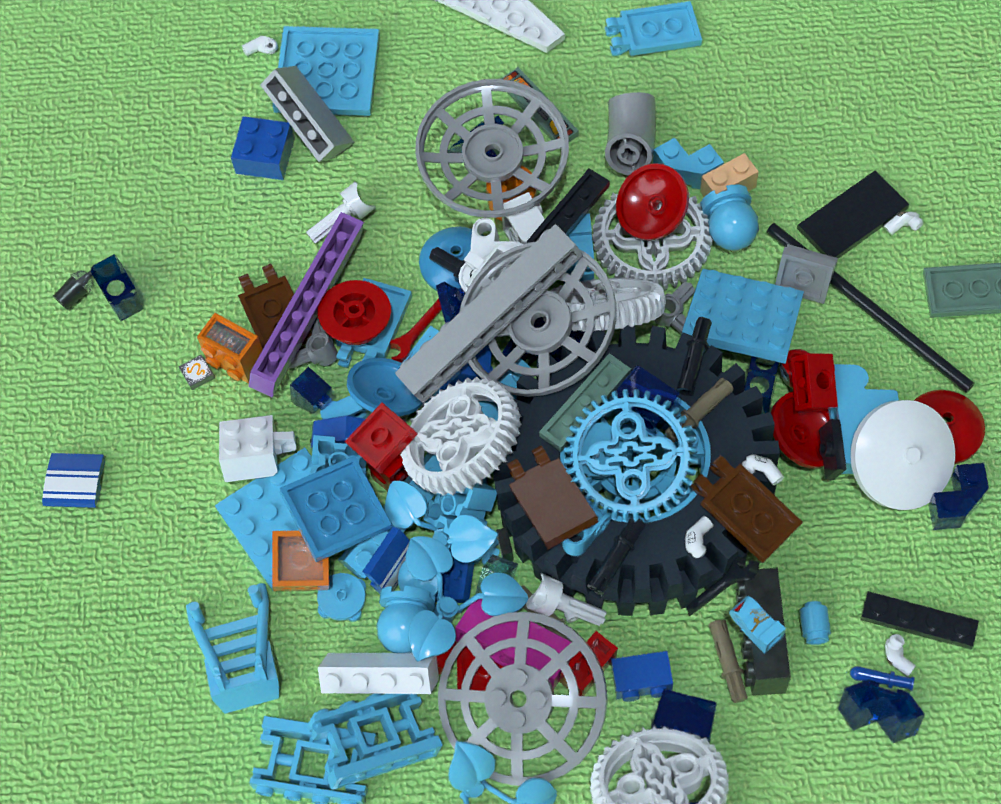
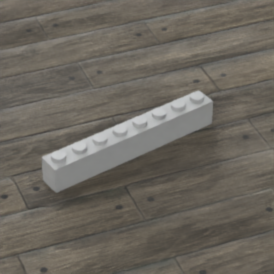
[395,224,583,403]

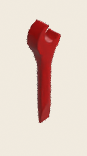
[390,293,452,363]

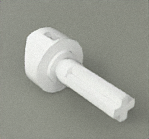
[306,181,376,244]
[526,574,607,626]

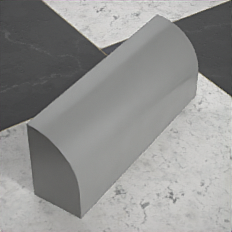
[260,66,354,162]

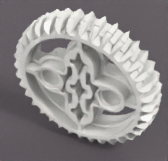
[592,191,713,291]
[543,278,666,332]
[401,377,522,496]
[590,724,729,804]

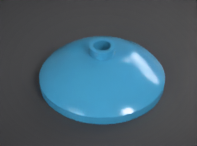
[419,227,484,296]
[347,358,423,416]

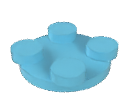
[317,573,366,622]

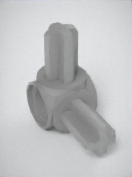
[654,281,695,334]
[289,317,338,368]

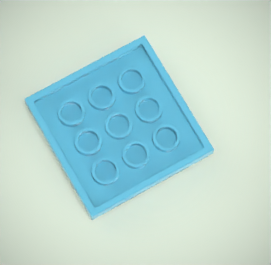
[273,26,380,116]
[681,269,804,364]
[215,447,312,591]

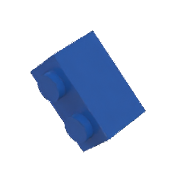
[611,651,673,702]

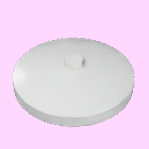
[851,400,955,510]

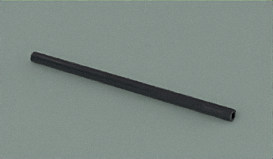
[767,223,975,393]

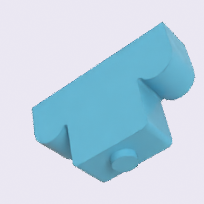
[829,364,899,474]

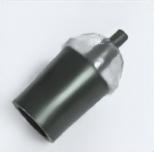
[53,268,96,310]

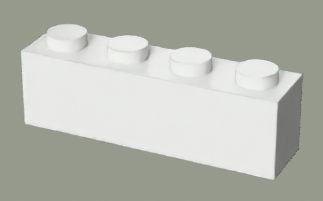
[318,653,439,694]

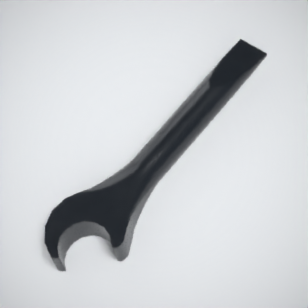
[686,556,759,616]

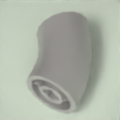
[605,92,656,175]

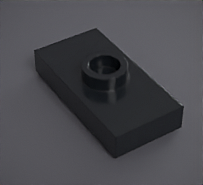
[819,419,847,480]

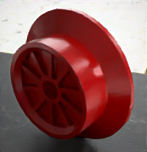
[318,280,391,345]

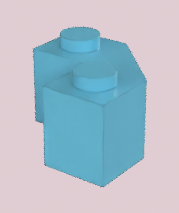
[653,138,724,189]

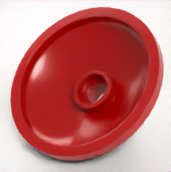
[616,163,689,240]
[914,390,985,465]
[771,392,830,469]

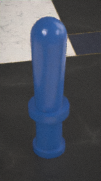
[850,666,915,691]

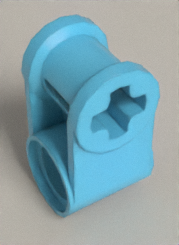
[562,500,611,556]

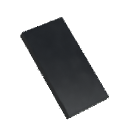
[797,170,909,258]

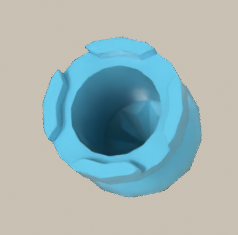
[700,184,759,251]
[376,586,436,653]

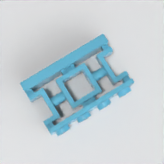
[307,694,443,790]
[249,716,378,804]

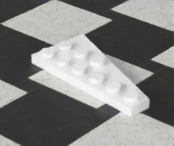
[436,0,565,53]

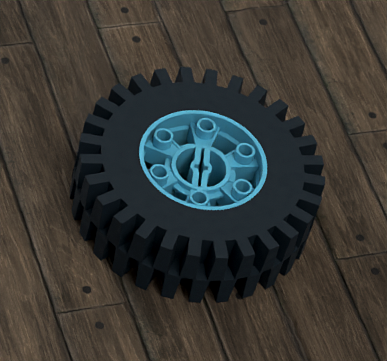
[493,325,780,616]

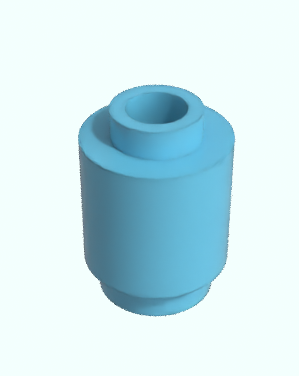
[799,601,831,645]

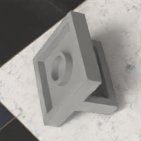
[775,244,838,304]

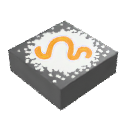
[179,354,215,390]

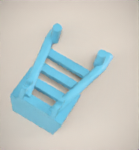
[186,583,279,714]

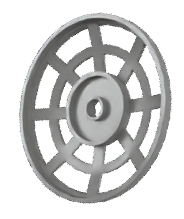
[415,79,569,218]
[460,242,617,397]
[438,612,608,786]

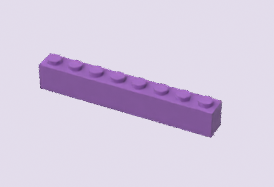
[249,212,364,398]

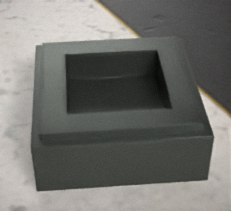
[496,528,514,564]

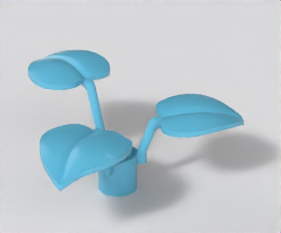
[385,481,499,598]
[405,536,528,662]
[448,741,557,804]

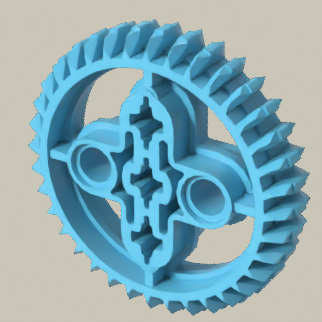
[564,389,698,523]

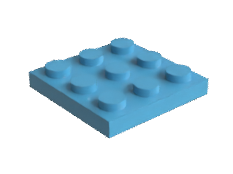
[280,455,392,562]

